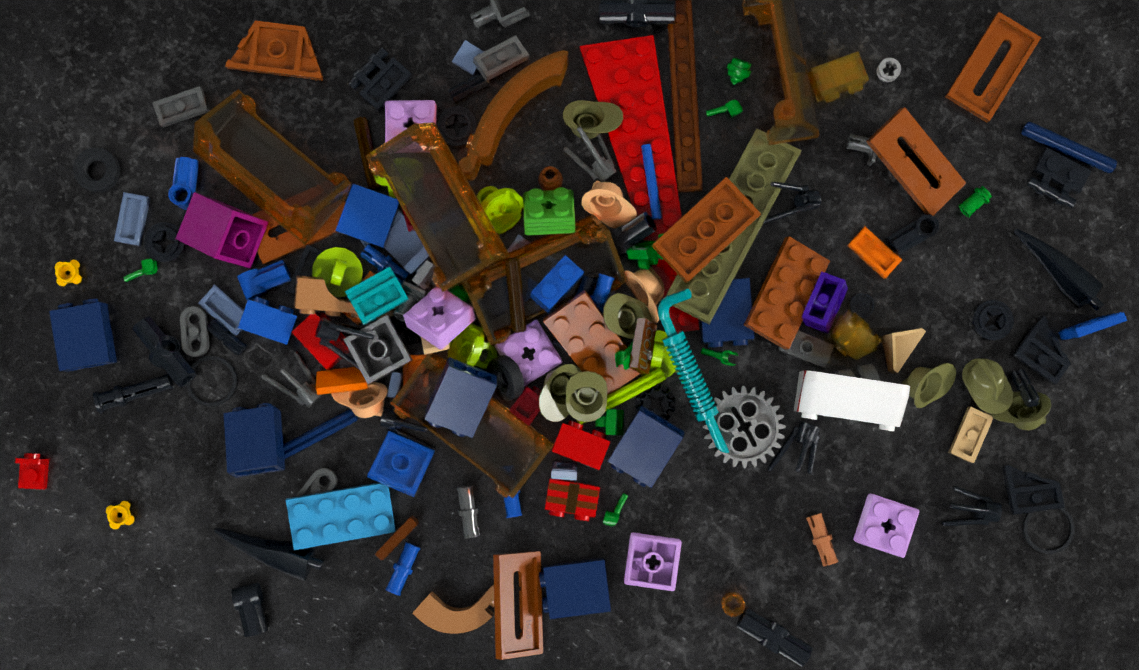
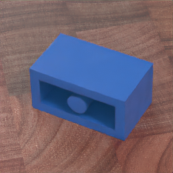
[530,255,584,314]
[238,296,297,345]

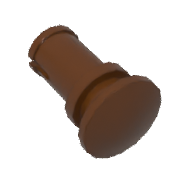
[538,166,563,191]

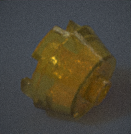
[830,309,882,360]

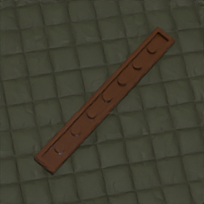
[667,0,703,193]

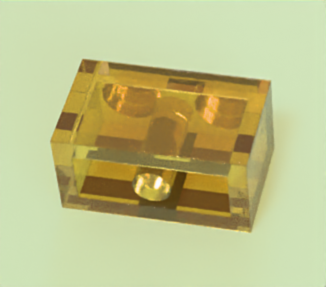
[807,52,869,103]

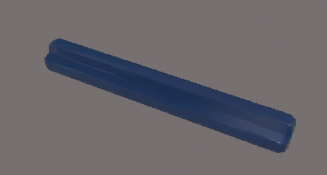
[1021,122,1117,173]
[283,409,358,459]

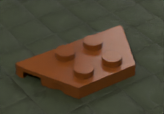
[225,21,323,81]

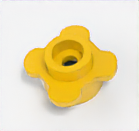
[55,260,82,286]
[106,501,134,529]

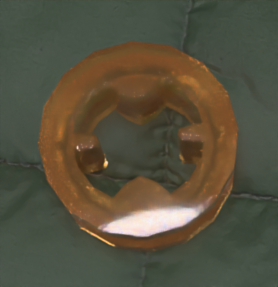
[721,592,745,617]

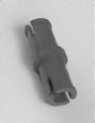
[457,485,480,538]

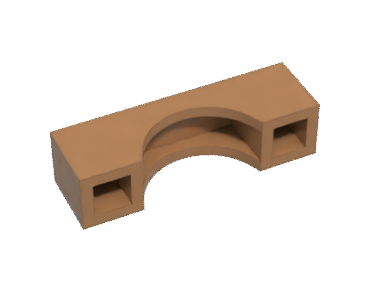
[294,275,397,319]

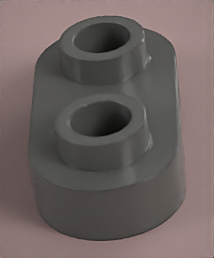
[180,306,209,357]
[296,468,337,497]

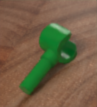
[706,100,743,117]
[123,259,157,282]
[615,342,633,370]
[701,348,738,366]
[603,493,628,526]

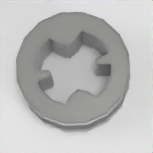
[876,58,901,82]

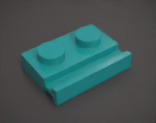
[345,267,409,325]

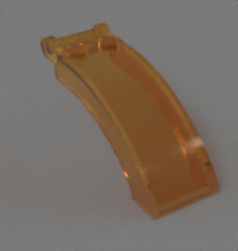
[459,50,569,181]

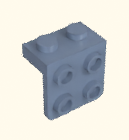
[384,216,449,277]

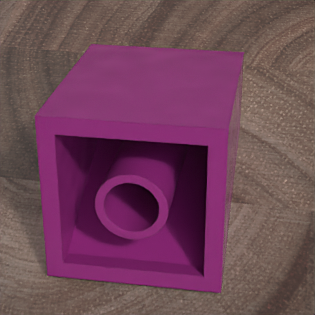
[176,192,269,268]

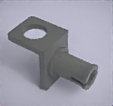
[470,0,530,29]
[846,128,904,166]
[393,276,428,322]

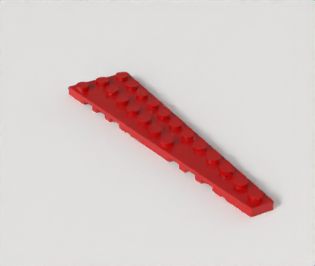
[580,35,699,332]

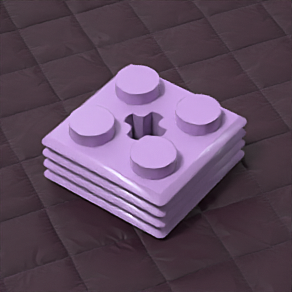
[385,100,437,153]
[403,285,476,350]
[495,320,563,387]
[853,493,919,558]
[624,532,682,591]

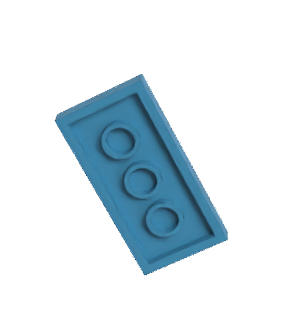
[286,482,396,550]

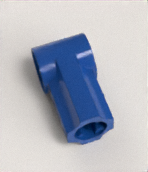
[168,157,199,210]
[237,260,292,300]

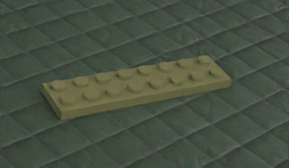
[666,129,802,325]

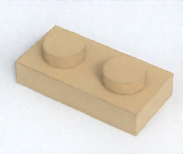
[948,407,993,463]

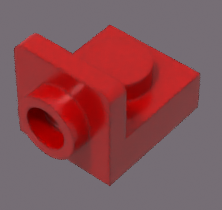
[15,453,49,490]

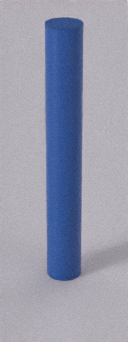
[641,144,662,220]

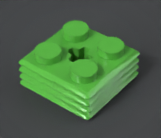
[523,187,576,236]

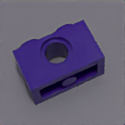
[802,272,848,334]

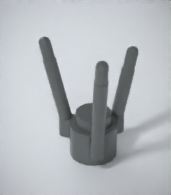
[563,127,617,182]
[262,351,322,408]

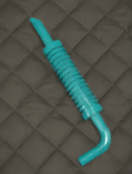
[658,289,729,453]

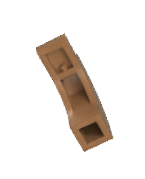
[413,583,494,634]

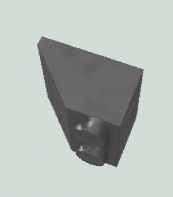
[343,315,412,384]

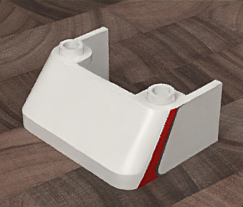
[794,370,910,431]

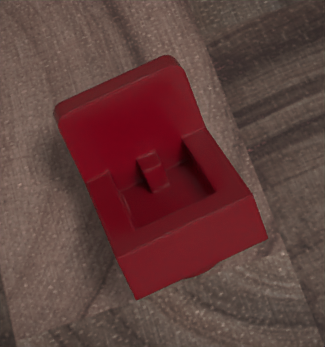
[509,386,541,426]

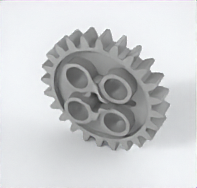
[703,386,786,468]

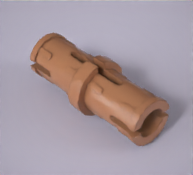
[806,513,839,567]

